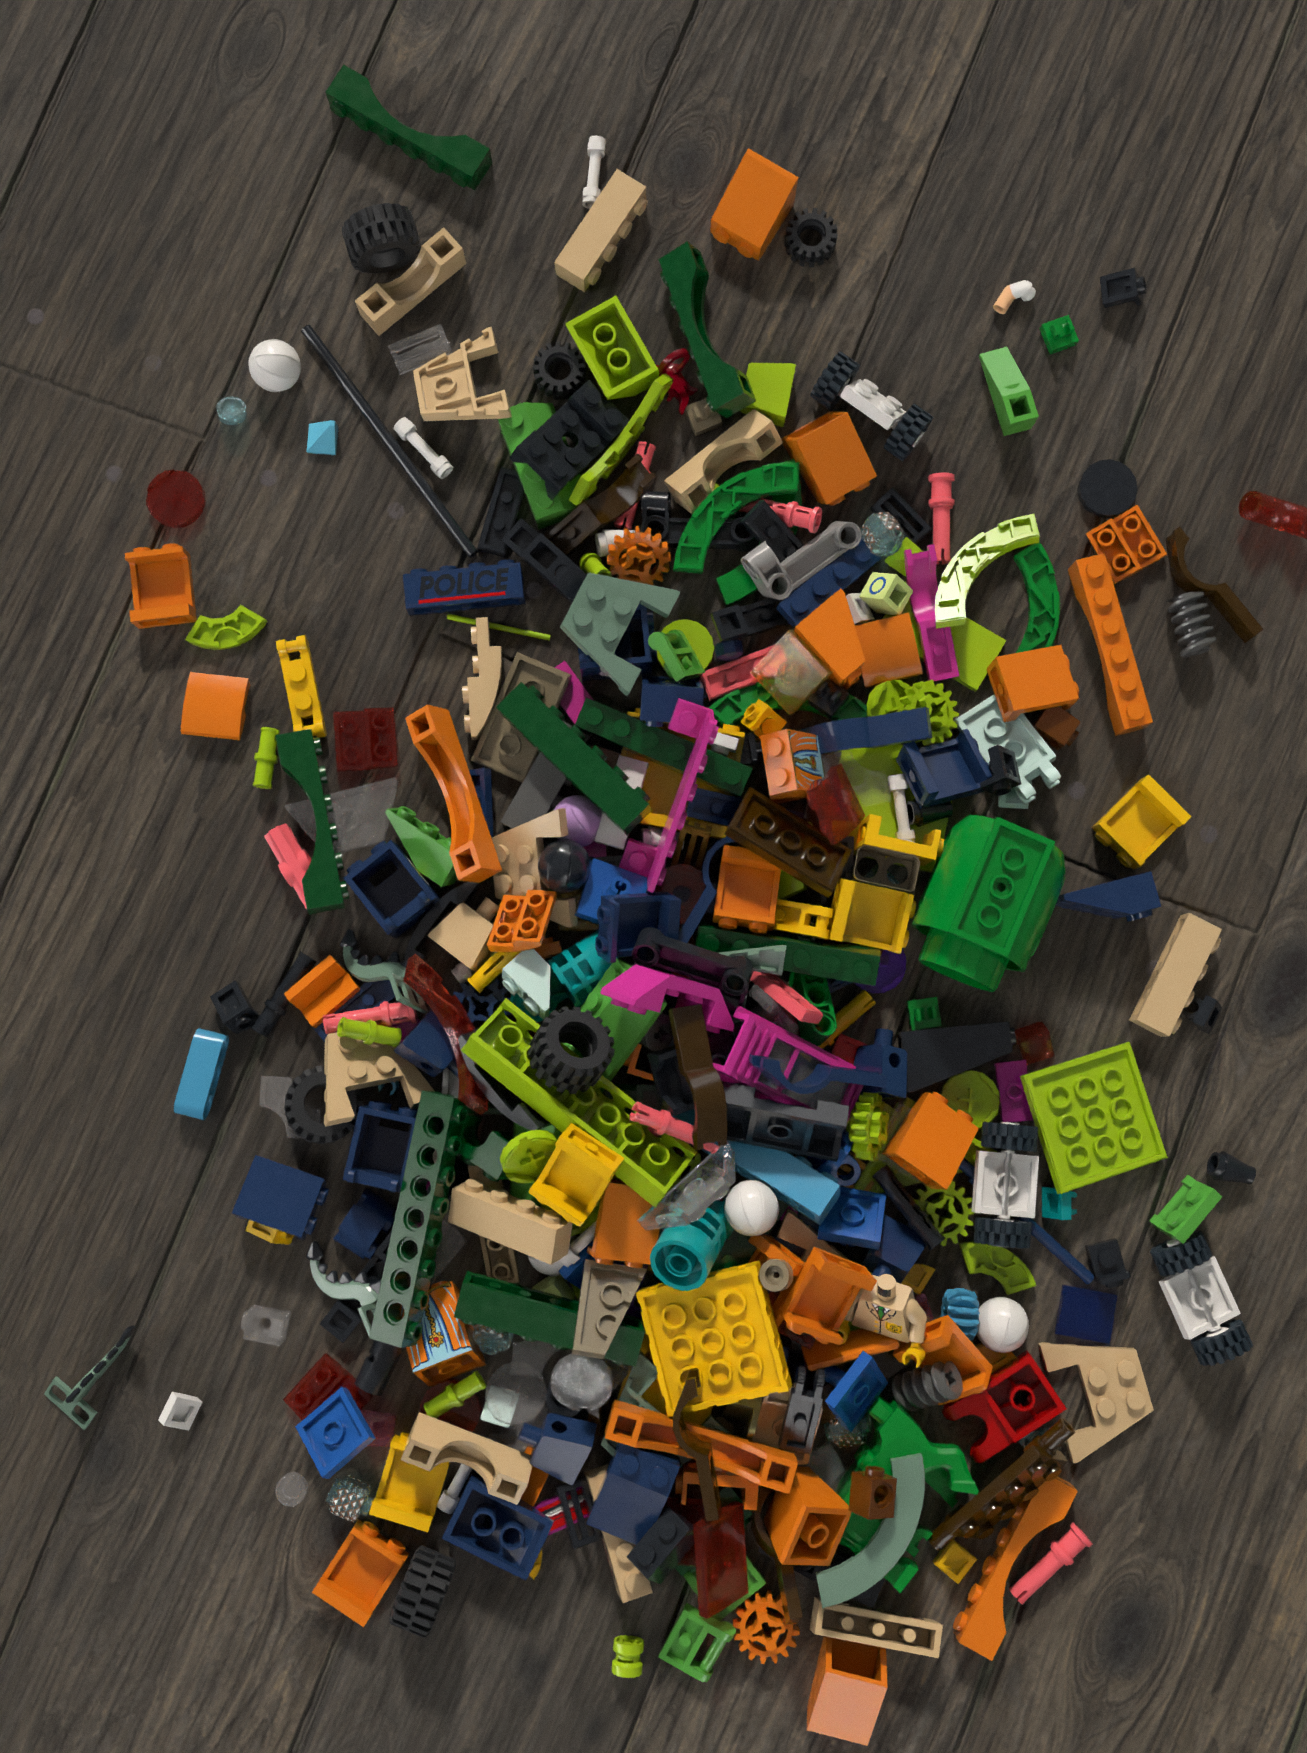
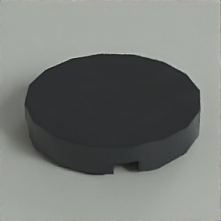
[1077,459,1138,519]

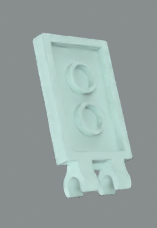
[954,694,1061,805]

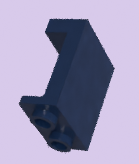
[896,729,992,809]
[595,892,681,963]
[232,1155,329,1240]

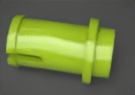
[579,553,612,577]

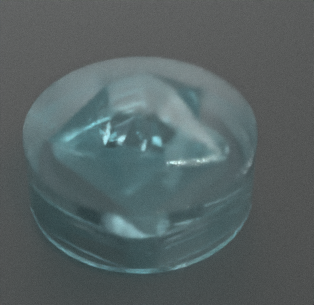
[216,396,247,425]

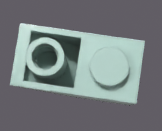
[502,949,550,1020]

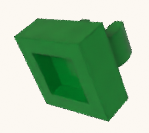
[1040,315,1079,355]
[906,997,942,1031]

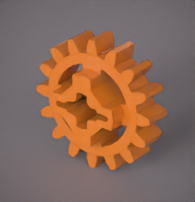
[607,526,671,585]
[732,1590,800,1664]

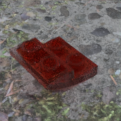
[333,707,398,772]
[806,763,865,845]
[283,1353,373,1420]

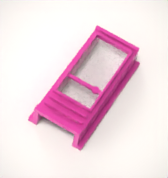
[713,1006,864,1122]

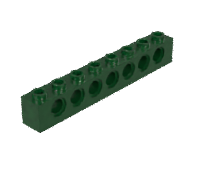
[369,1091,468,1348]

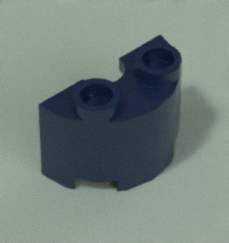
[333,1189,397,1259]

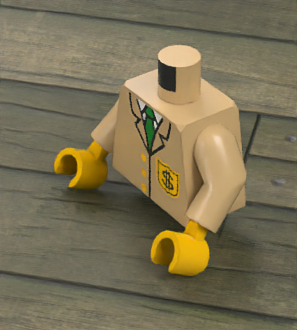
[838,1274,927,1368]

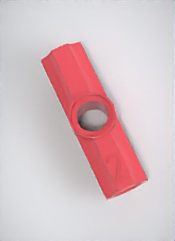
[264,823,312,909]

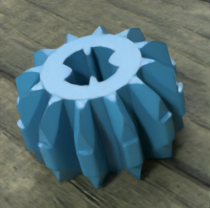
[940,1288,980,1341]

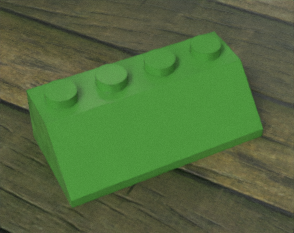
[497,402,589,530]
[563,958,668,1092]

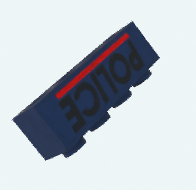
[403,559,526,616]

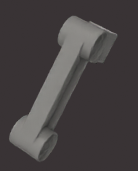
[741,521,862,600]

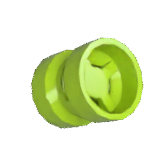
[612,1635,644,1678]

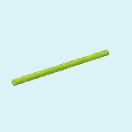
[447,614,551,641]

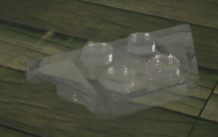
[285,777,399,853]
[637,1140,735,1231]

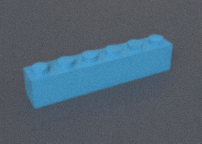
[673,1108,840,1225]

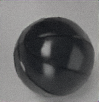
[538,839,591,893]

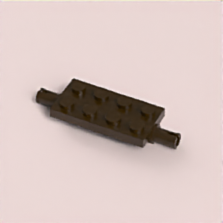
[928,1418,1076,1551]

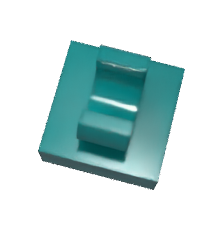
[1042,1187,1077,1220]

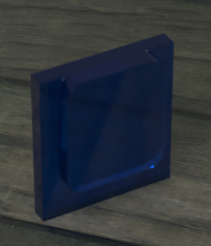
[1055,1284,1118,1344]

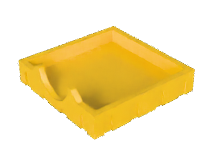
[636,1260,792,1417]

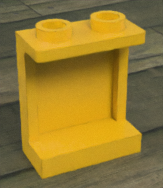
[1092,774,1192,870]
[854,814,944,866]
[827,878,916,954]
[528,1123,624,1227]
[369,1433,450,1532]

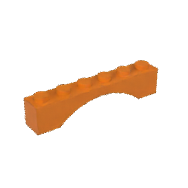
[1068,553,1153,736]
[405,704,502,883]
[605,1399,798,1494]
[953,1476,1078,1661]

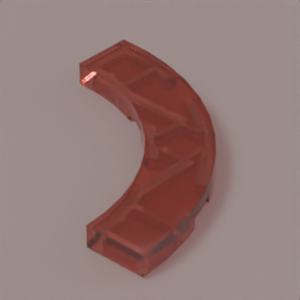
[403,954,489,1115]

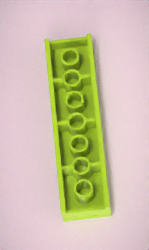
[461,998,697,1208]

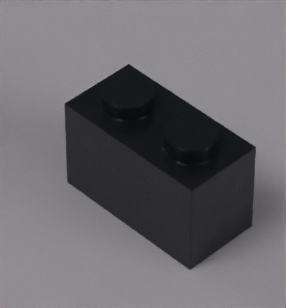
[626,1507,702,1584]

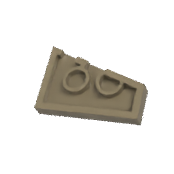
[572,1259,647,1359]

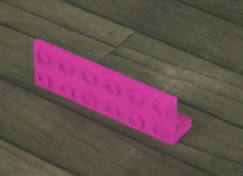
[619,698,719,893]

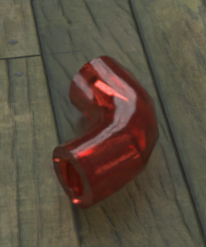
[1238,491,1307,539]

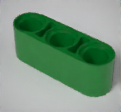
[788,972,837,1046]

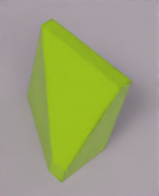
[884,537,924,577]

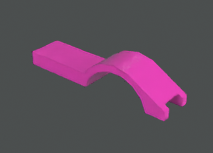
[904,544,959,681]

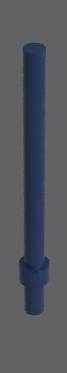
[959,1158,1095,1285]

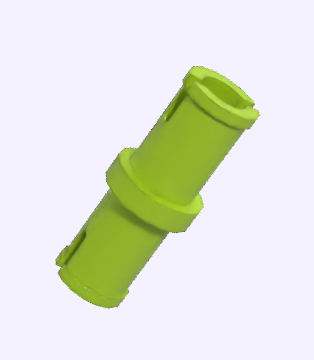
[253,727,280,789]
[337,1017,402,1047]
[424,1370,486,1419]

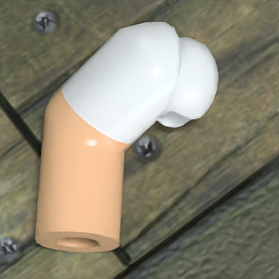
[993,280,1036,314]

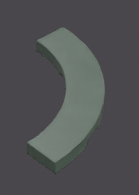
[816,1453,925,1608]

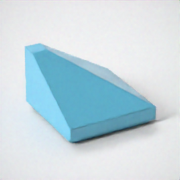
[306,420,339,455]

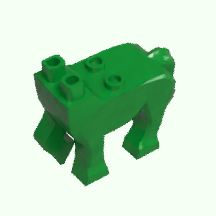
[835,1395,979,1593]

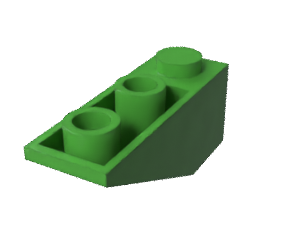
[979,347,1039,436]
[385,806,457,887]

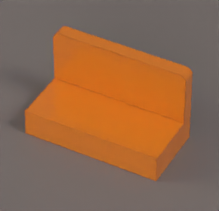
[284,955,360,1028]

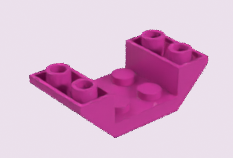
[600,964,735,1034]

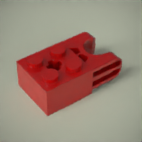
[941,1350,1067,1463]

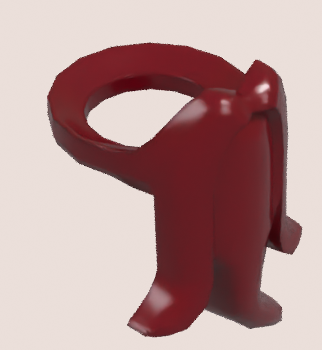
[656,348,698,415]

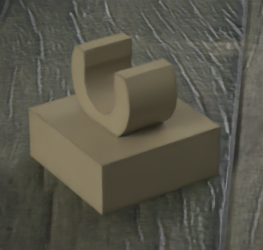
[684,398,722,437]

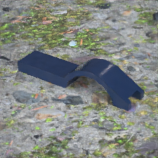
[799,707,932,755]
[678,836,741,943]
[749,1054,887,1094]

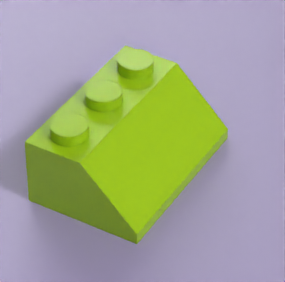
[565,296,659,400]

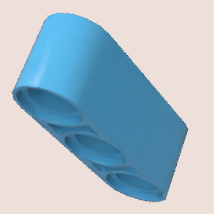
[174,1028,229,1120]

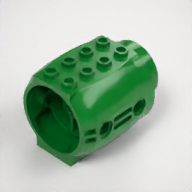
[911,815,1066,992]

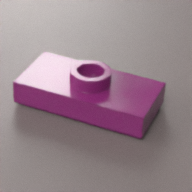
[994,1060,1033,1123]

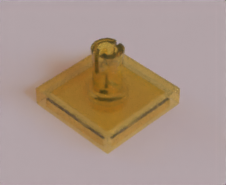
[750,630,833,715]

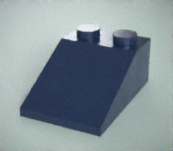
[640,675,704,727]
[1055,871,1161,922]
[586,1442,680,1545]
[442,1472,554,1580]

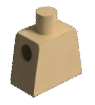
[428,897,499,972]

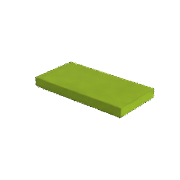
[883,582,1006,692]

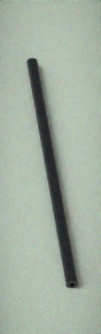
[301,325,478,558]

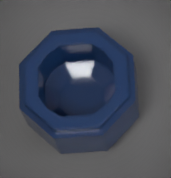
[714,639,743,661]

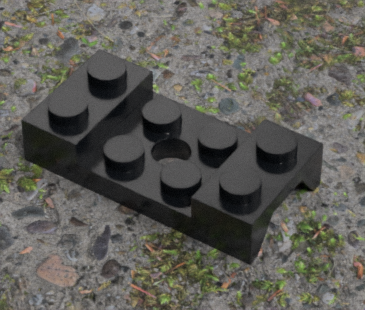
[509,380,630,500]
[647,1021,769,1116]
[724,1082,849,1162]

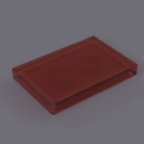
[693,1501,748,1619]

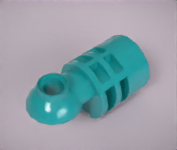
[510,929,617,1022]
[650,1193,734,1291]

